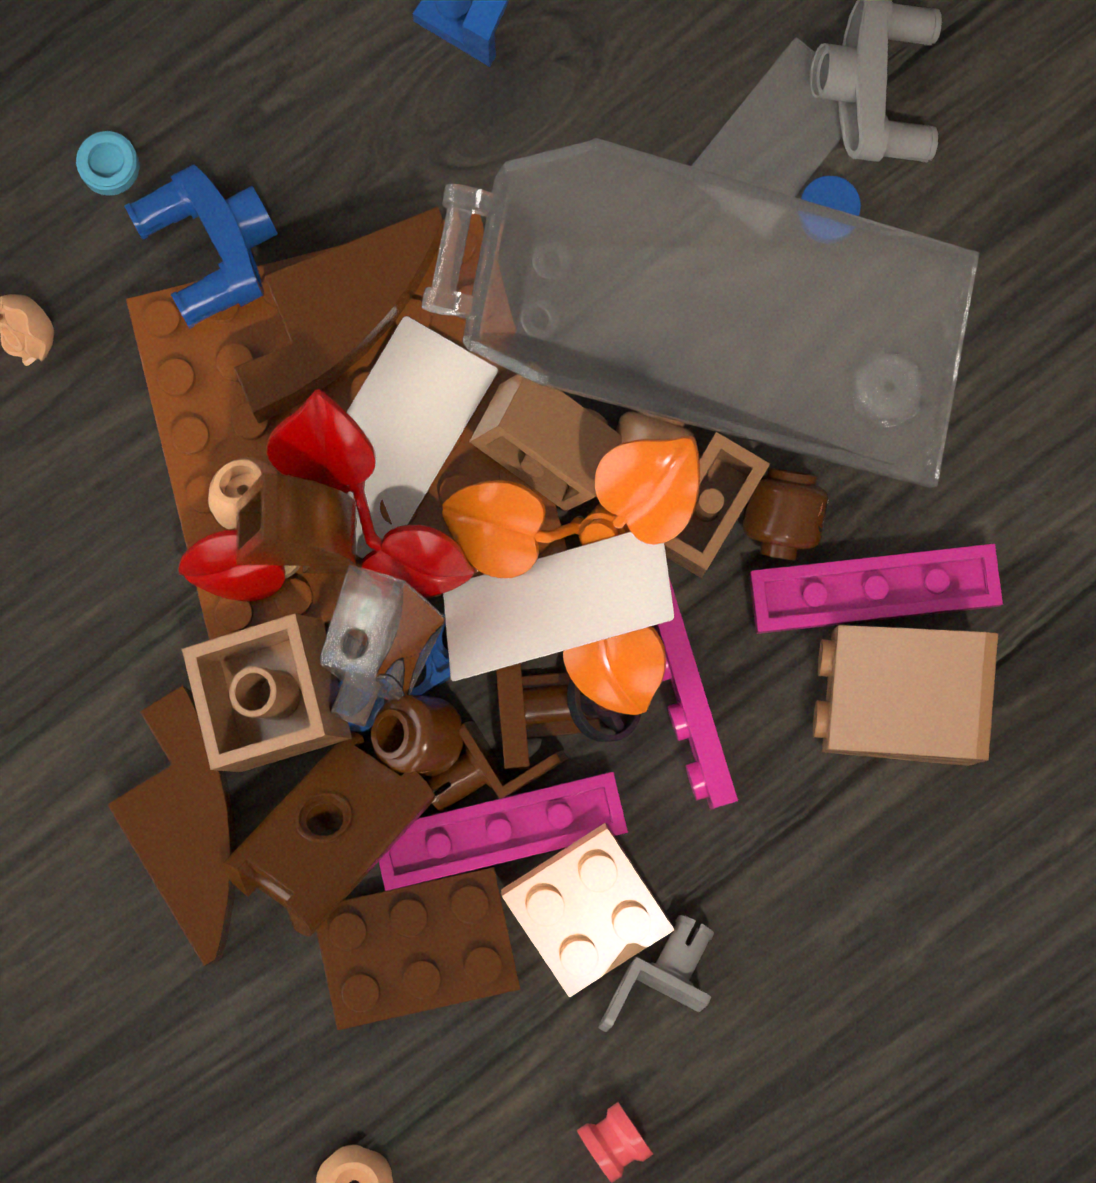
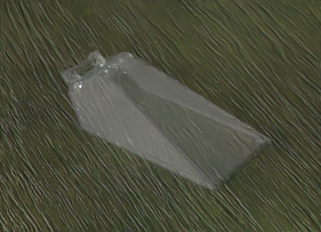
[421,138,979,488]

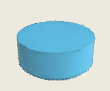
[76,131,140,195]

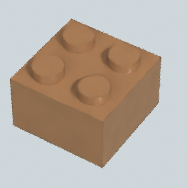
[182,613,352,772]

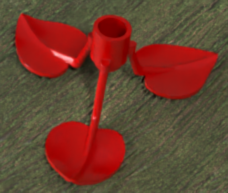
[178,389,475,602]

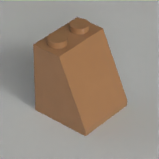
[813,625,998,766]

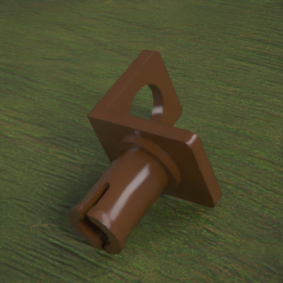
[423,721,568,813]

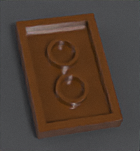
[316,867,521,1030]

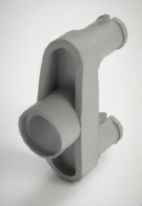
[810,0,942,162]

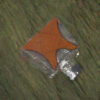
[320,565,446,726]

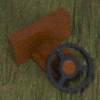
[496,663,641,771]

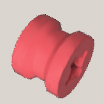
[577,1102,653,1183]

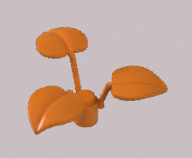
[442,436,700,715]

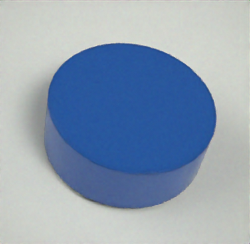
[798,176,861,240]

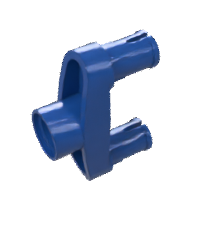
[124,164,278,329]

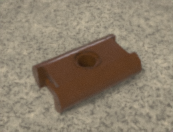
[222,731,435,937]

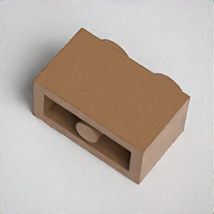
[469,367,622,511]
[664,432,770,578]

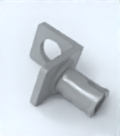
[598,915,714,1032]

